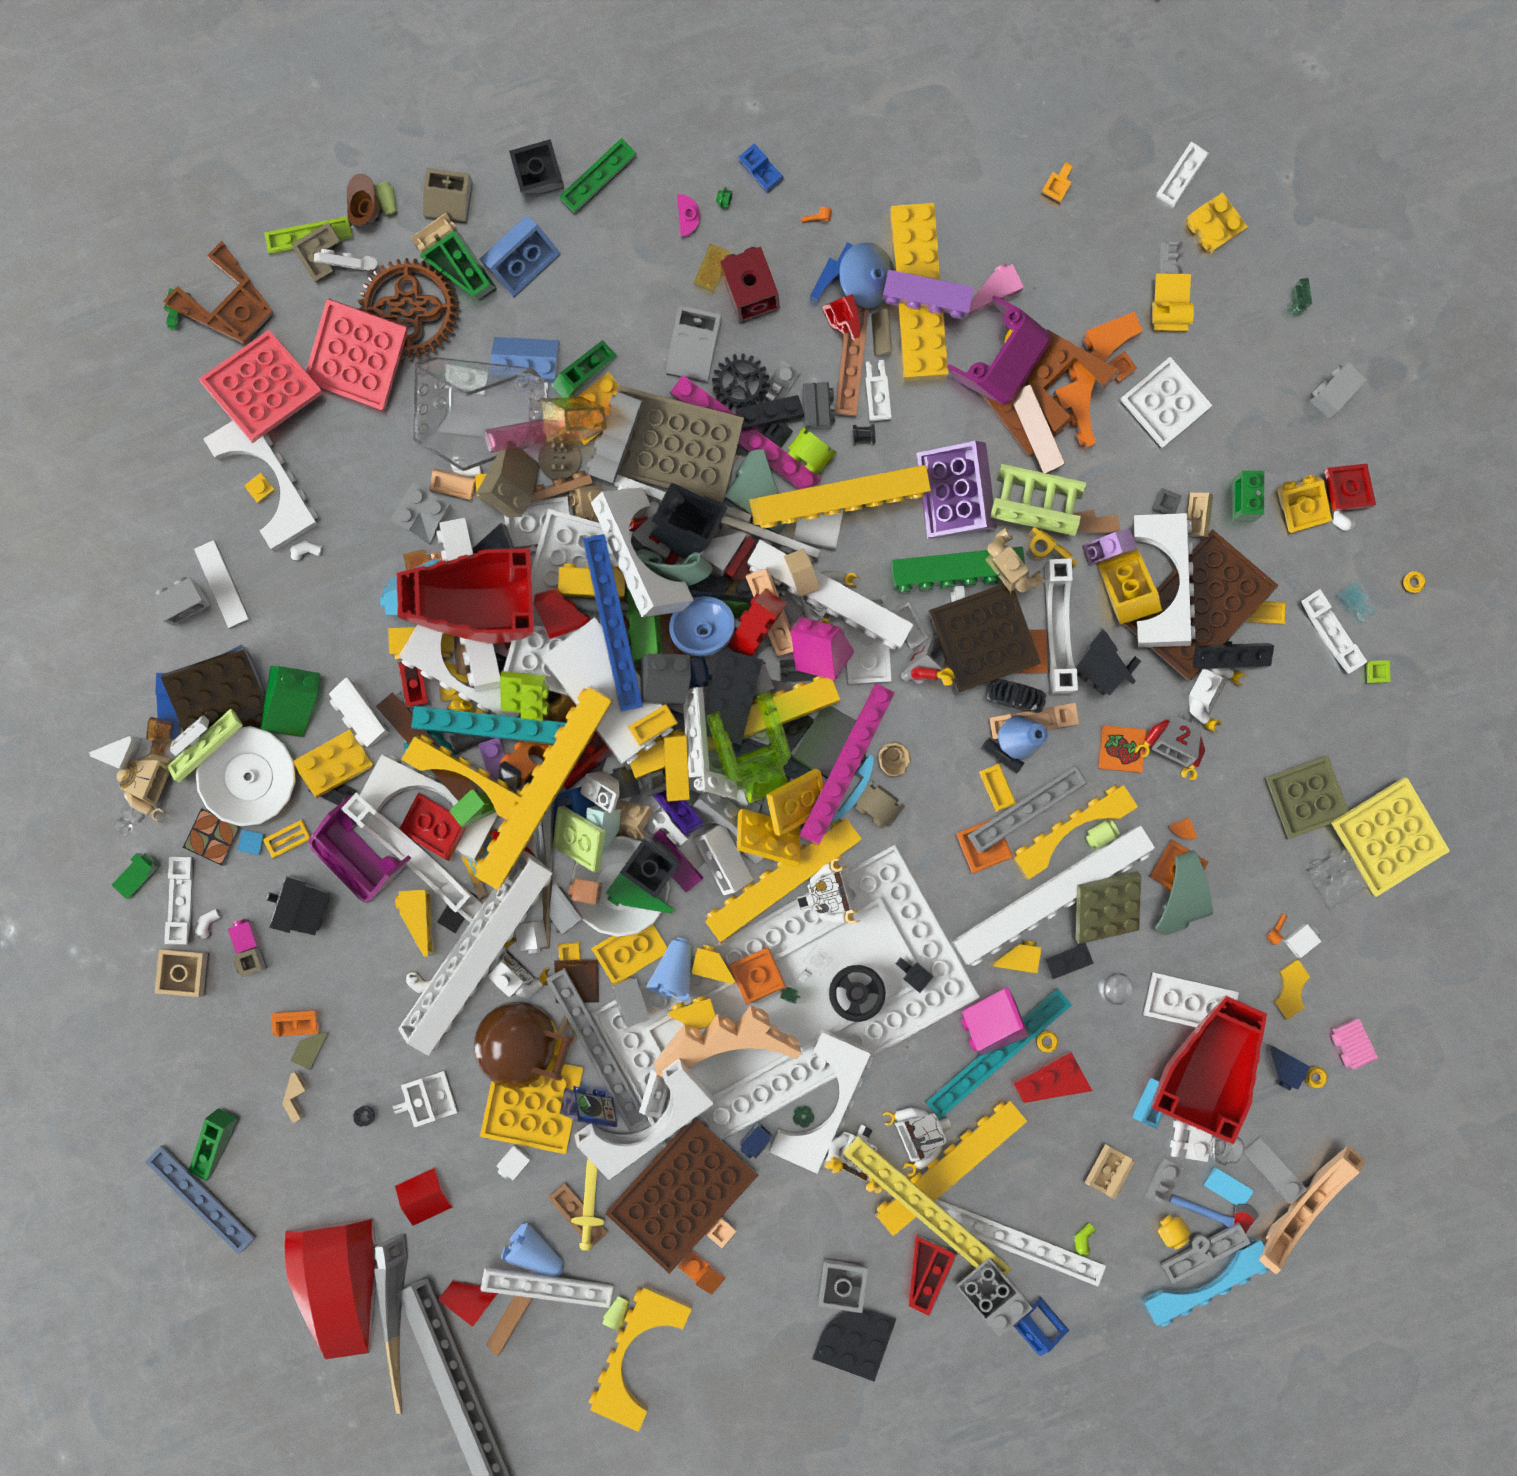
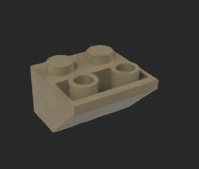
[423,168,472,222]

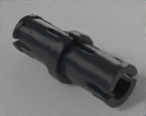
[981,737,1024,774]

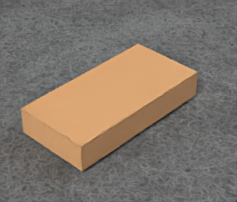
[429,468,475,500]

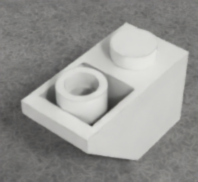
[580,771,620,814]

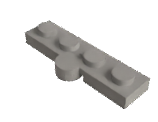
[1161,1222,1250,1284]

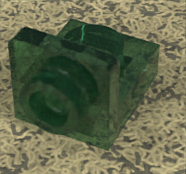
[1287,278,1312,313]

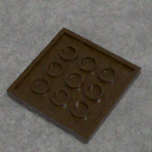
[929,584,1041,693]
[161,647,265,736]

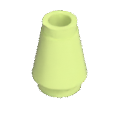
[374,181,397,215]
[602,1297,629,1331]

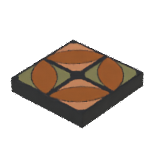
[182,808,242,866]

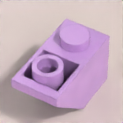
[1083,528,1137,566]

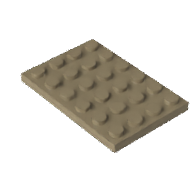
[616,385,745,502]

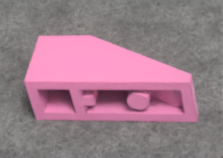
[963,264,1024,318]

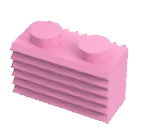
[1331,1018,1378,1070]

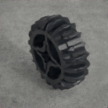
[712,353,770,410]
[987,679,1046,713]

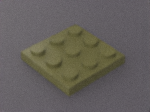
[1266,755,1349,839]
[1076,871,1141,944]

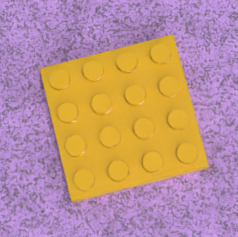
[480,1061,584,1154]

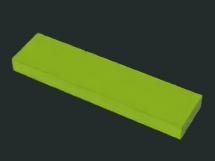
[264,216,354,255]

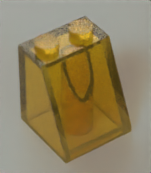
[541,396,607,442]

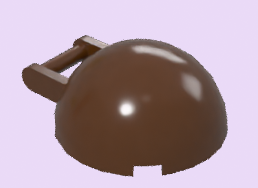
[474,1002,574,1089]

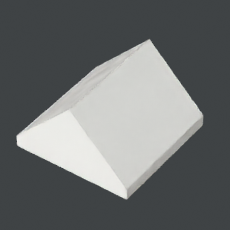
[89,736,141,770]

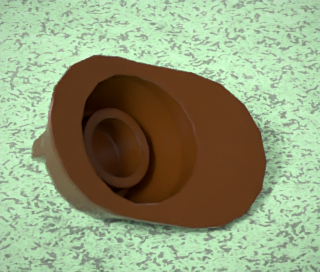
[347,174,381,226]

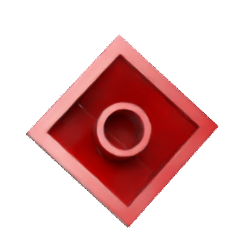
[395,1167,453,1226]

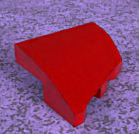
[822,294,860,340]
[534,588,590,639]
[438,1280,498,1327]

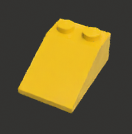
[1097,550,1162,625]
[395,890,433,956]

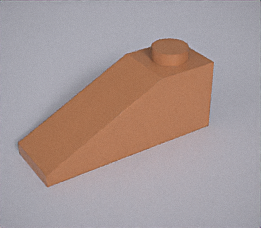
[569,878,603,905]

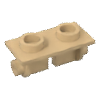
[411,213,457,254]

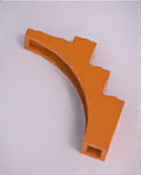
[1052,311,1143,450]

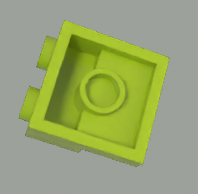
[500,671,549,721]

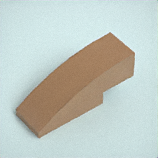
[1073,509,1120,535]

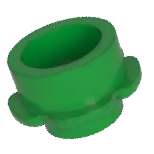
[716,187,733,208]

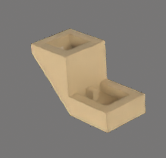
[282,1071,309,1123]

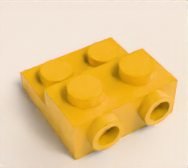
[1187,192,1248,253]
[1277,474,1332,533]

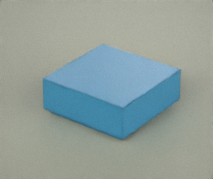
[238,829,265,855]

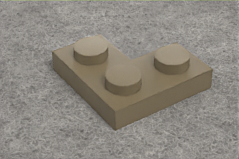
[291,222,340,282]

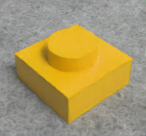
[244,473,275,504]

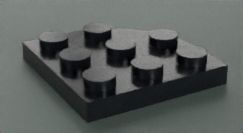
[812,1308,896,1382]

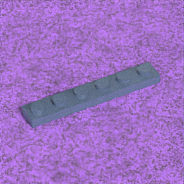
[145,1146,255,1254]

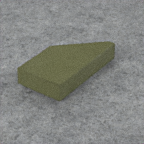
[290,1032,328,1070]

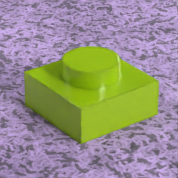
[1366,660,1391,683]

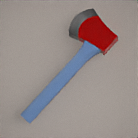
[1169,1194,1259,1234]

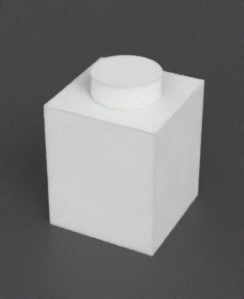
[515,920,548,954]
[1284,924,1322,958]
[496,1144,532,1180]

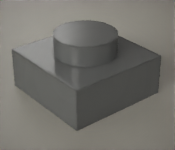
[1153,488,1182,514]

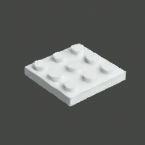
[1120,357,1212,448]

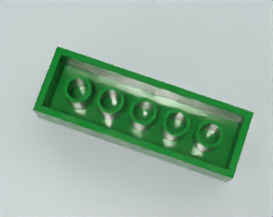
[890,546,1025,593]

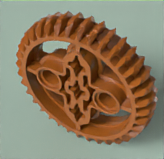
[358,258,460,360]

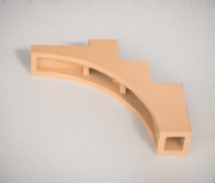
[654,1005,801,1077]
[1259,1146,1365,1274]

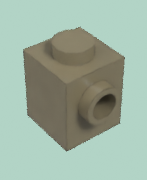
[234,948,266,977]

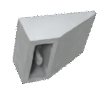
[665,305,722,382]
[956,1258,1032,1337]

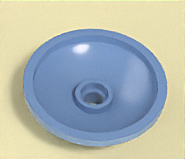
[839,242,895,308]
[669,596,735,656]

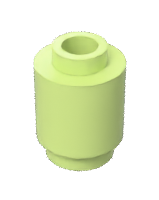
[1086,820,1120,850]

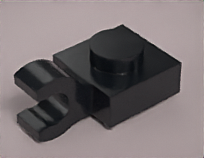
[895,957,934,993]

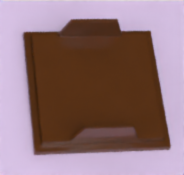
[554,959,599,1003]

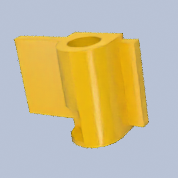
[1151,273,1194,331]
[1027,527,1078,569]

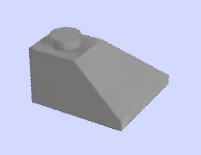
[549,883,583,934]

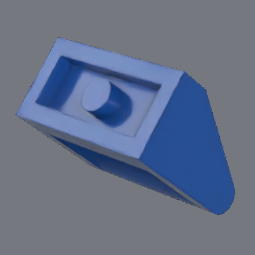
[1013,1296,1069,1356]

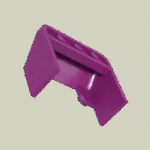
[947,295,1051,405]
[308,795,411,903]

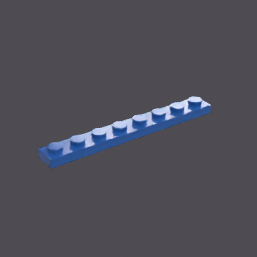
[583,534,643,712]

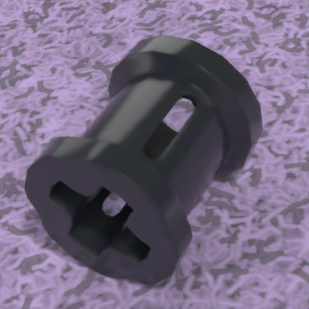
[853,424,876,444]
[353,1106,376,1127]

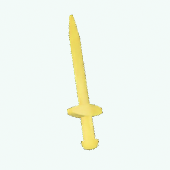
[571,1159,604,1251]

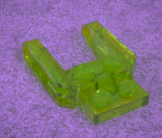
[707,692,791,803]

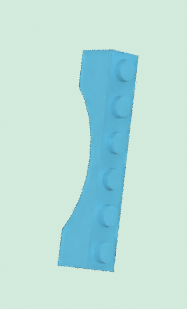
[1142,1238,1270,1327]

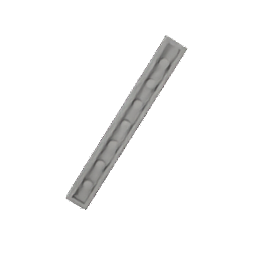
[545,968,648,1132]

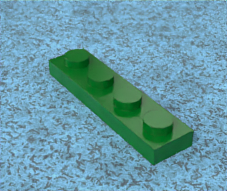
[559,138,637,213]

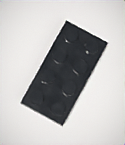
[705,649,763,745]

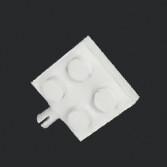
[393,1071,458,1127]

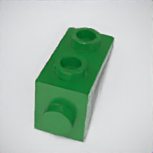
[112,853,158,899]

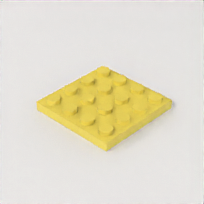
[1331,777,1450,897]

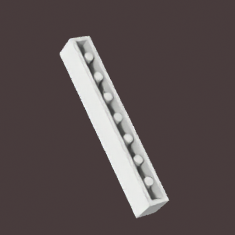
[436,518,500,692]
[747,540,914,650]

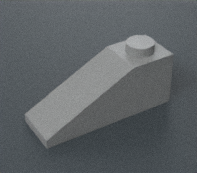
[1243,1137,1307,1204]

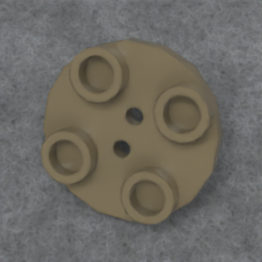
[538,437,581,479]

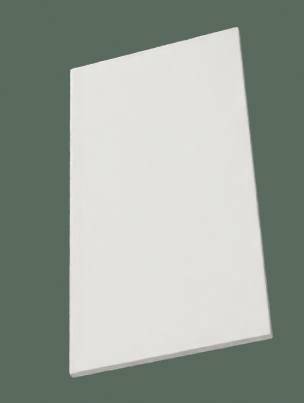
[590,844,980,1148]

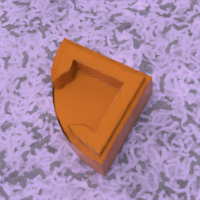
[1169,818,1198,839]

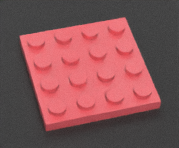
[306,298,409,410]
[199,330,322,443]

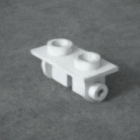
[694,770,738,799]

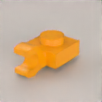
[1042,162,1073,203]

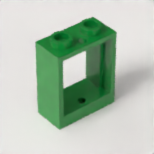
[1233,470,1264,521]

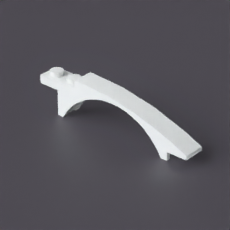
[342,793,483,922]

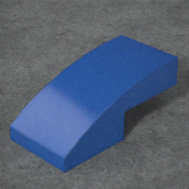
[738,143,784,193]

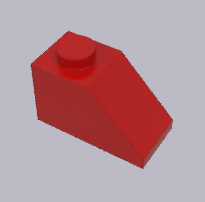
[397,662,428,707]

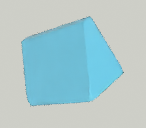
[1132,1078,1163,1129]
[1203,1166,1254,1205]

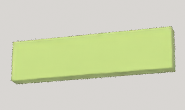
[167,709,243,783]

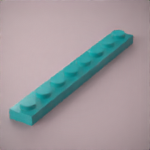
[411,706,566,745]
[925,988,1072,1119]

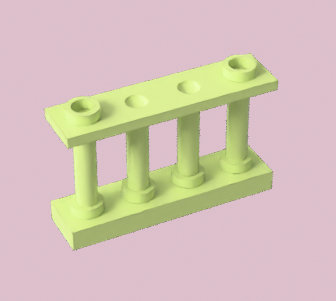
[990,464,1086,536]

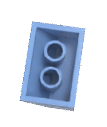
[479,215,560,297]
[490,337,559,383]

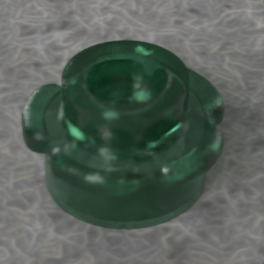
[780,986,801,1004]
[793,1106,814,1128]

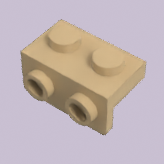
[569,485,603,523]
[615,800,654,839]
[1085,1144,1135,1199]

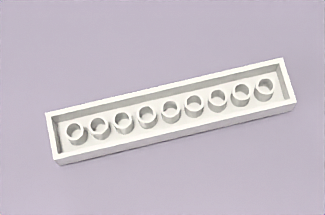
[951,826,1155,966]
[398,850,553,1056]

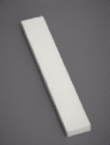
[480,1267,614,1308]

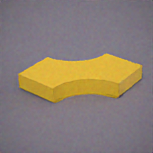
[1274,959,1311,1020]

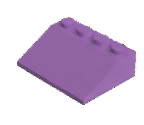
[917,441,997,538]

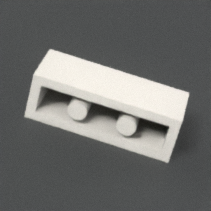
[693,824,753,895]

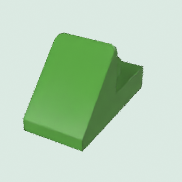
[450,789,496,828]

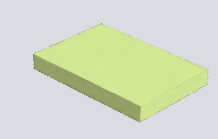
[553,806,605,872]

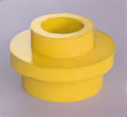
[1403,571,1426,593]
[1037,1031,1059,1053]
[1305,1066,1328,1088]

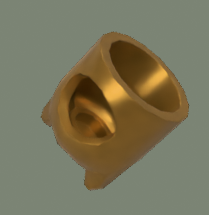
[544,691,577,722]

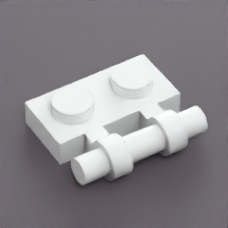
[1170,1120,1212,1162]

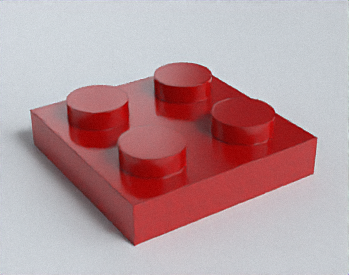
[1324,464,1376,512]

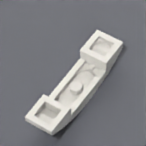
[1301,589,1367,674]
[164,857,193,945]

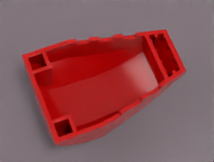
[396,548,534,644]
[1152,995,1267,1145]
[285,1218,377,1360]

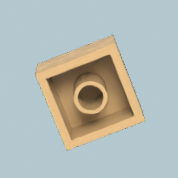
[155,949,208,997]

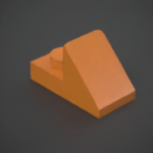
[678,1249,726,1295]

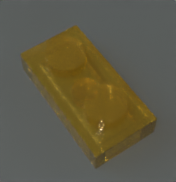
[694,243,730,293]

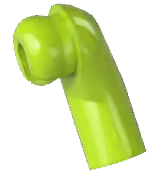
[1075,1223,1096,1257]

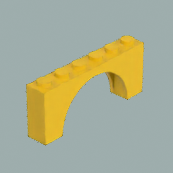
[588,1285,692,1432]

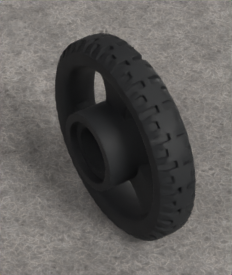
[829,965,886,1022]

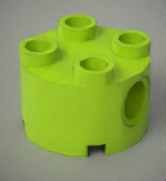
[787,427,838,475]

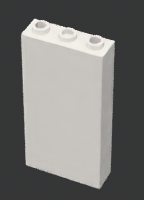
[541,618,673,764]

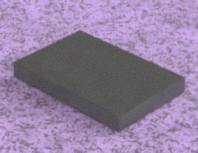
[792,706,856,779]

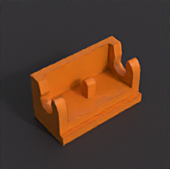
[271,1010,320,1037]

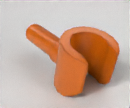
[801,207,832,222]
[1268,914,1288,945]

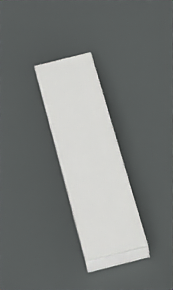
[194,540,250,628]
[683,687,710,778]

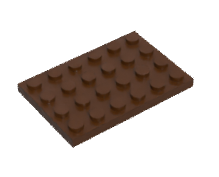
[1124,529,1278,682]
[605,1117,759,1274]

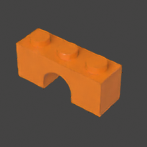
[498,741,553,789]

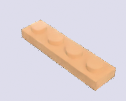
[746,567,793,657]

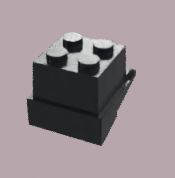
[650,483,728,559]
[1075,628,1142,696]
[266,875,329,935]

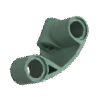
[725,449,786,534]
[636,549,713,587]
[1155,850,1213,935]

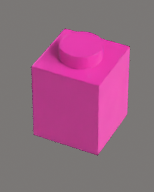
[228,919,261,954]

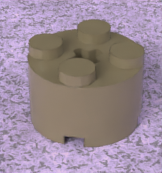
[855,780,905,828]

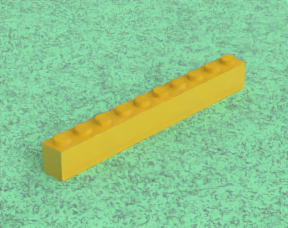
[630,676,840,780]
[475,686,614,890]

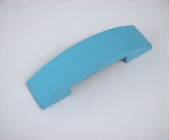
[830,755,873,824]

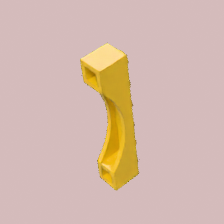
[401,735,523,820]
[1013,784,1138,879]

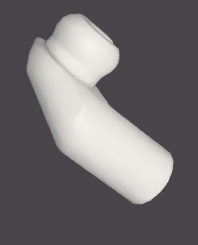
[451,458,483,477]
[1330,504,1355,531]
[290,541,323,561]
[195,909,221,940]
[406,972,431,993]

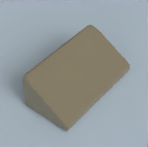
[871,309,892,357]

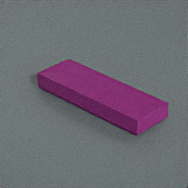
[653,828,703,892]

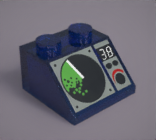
[560,1085,618,1127]

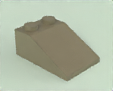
[477,439,539,517]

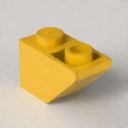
[668,995,716,1030]

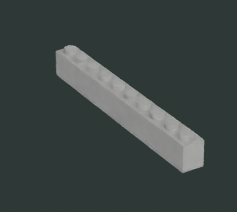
[397,1278,509,1476]

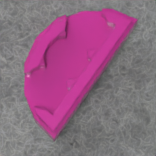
[677,194,701,238]

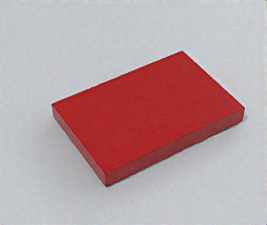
[399,792,468,861]

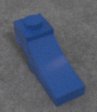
[810,242,854,304]
[155,673,181,740]

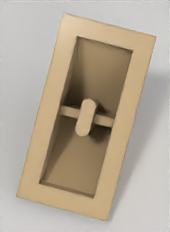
[784,548,820,597]

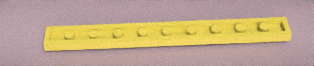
[843,1136,1012,1275]

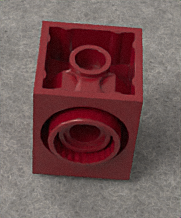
[720,246,780,322]

